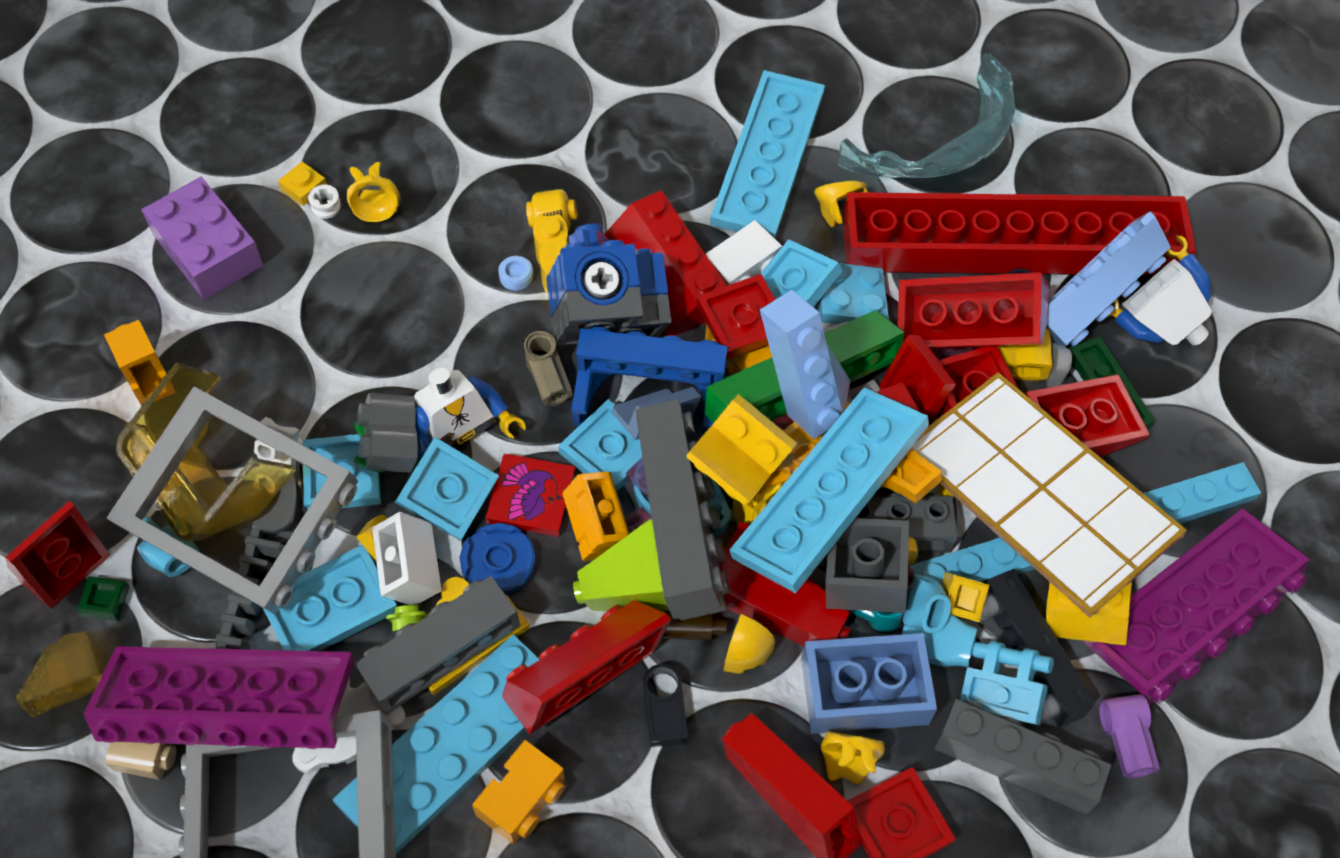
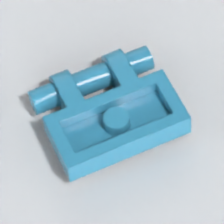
[960,641,1054,726]

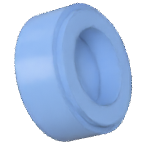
[498,256,533,291]

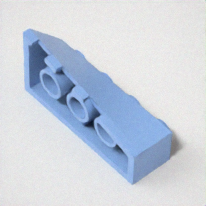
[1046,212,1171,346]
[760,290,850,439]

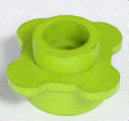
[386,605,428,632]

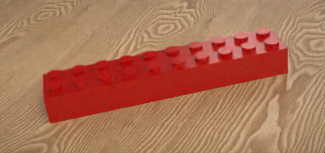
[843,192,1196,275]

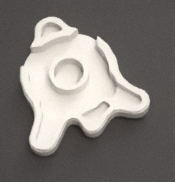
[292,678,406,773]

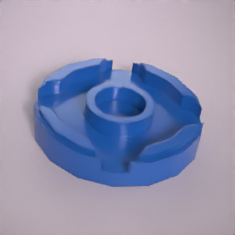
[459,523,536,596]

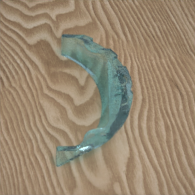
[837,53,1016,178]

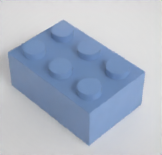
[801,633,937,734]

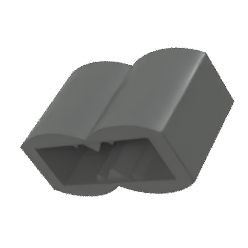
[357,393,418,473]

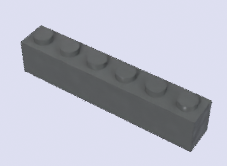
[635,399,725,619]

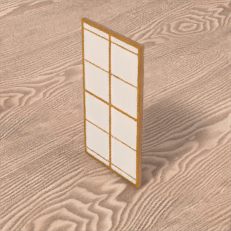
[911,372,1187,618]

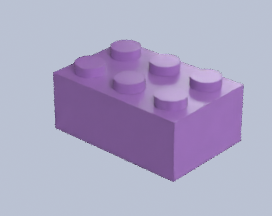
[141,176,263,300]

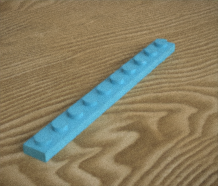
[908,462,1261,585]

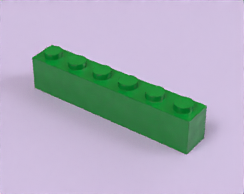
[705,310,904,423]

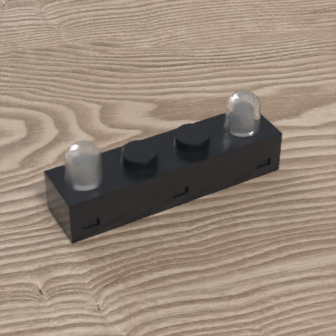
[980,569,1096,728]

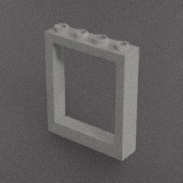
[106,387,358,615]
[179,710,396,858]

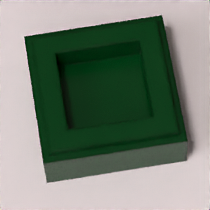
[77,576,130,621]

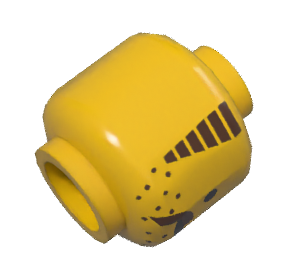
[526,189,577,231]

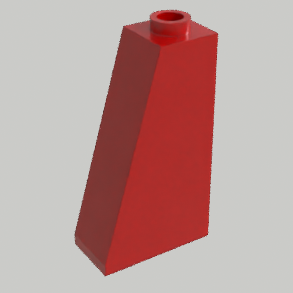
[719,522,851,646]
[722,713,860,858]

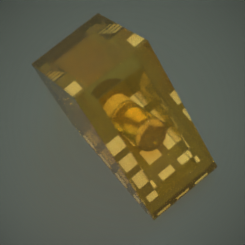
[16,631,105,717]

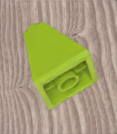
[573,519,669,611]

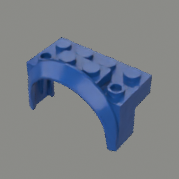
[571,327,727,432]

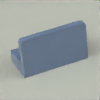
[612,387,701,440]

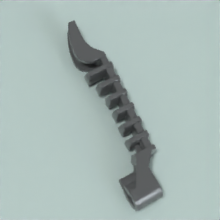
[214,473,303,650]

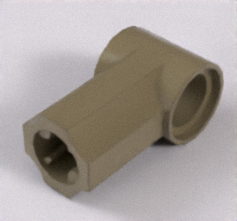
[524,331,573,407]

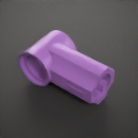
[1099,694,1160,779]

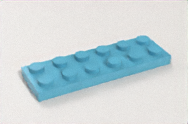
[710,70,825,239]
[729,388,929,593]
[332,634,539,854]

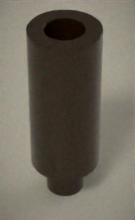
[659,610,727,641]

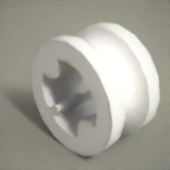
[308,185,341,219]

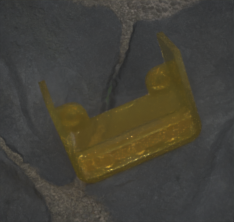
[116,363,296,541]

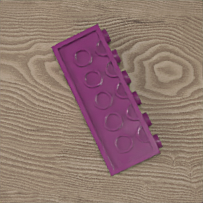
[1082,508,1310,706]
[83,646,354,749]

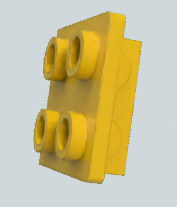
[686,394,797,506]

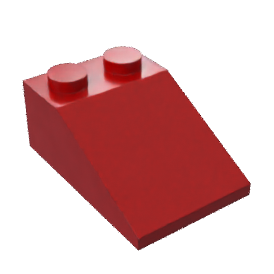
[1025,375,1150,457]
[5,501,110,609]

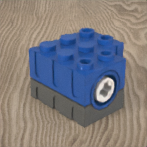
[546,240,671,346]

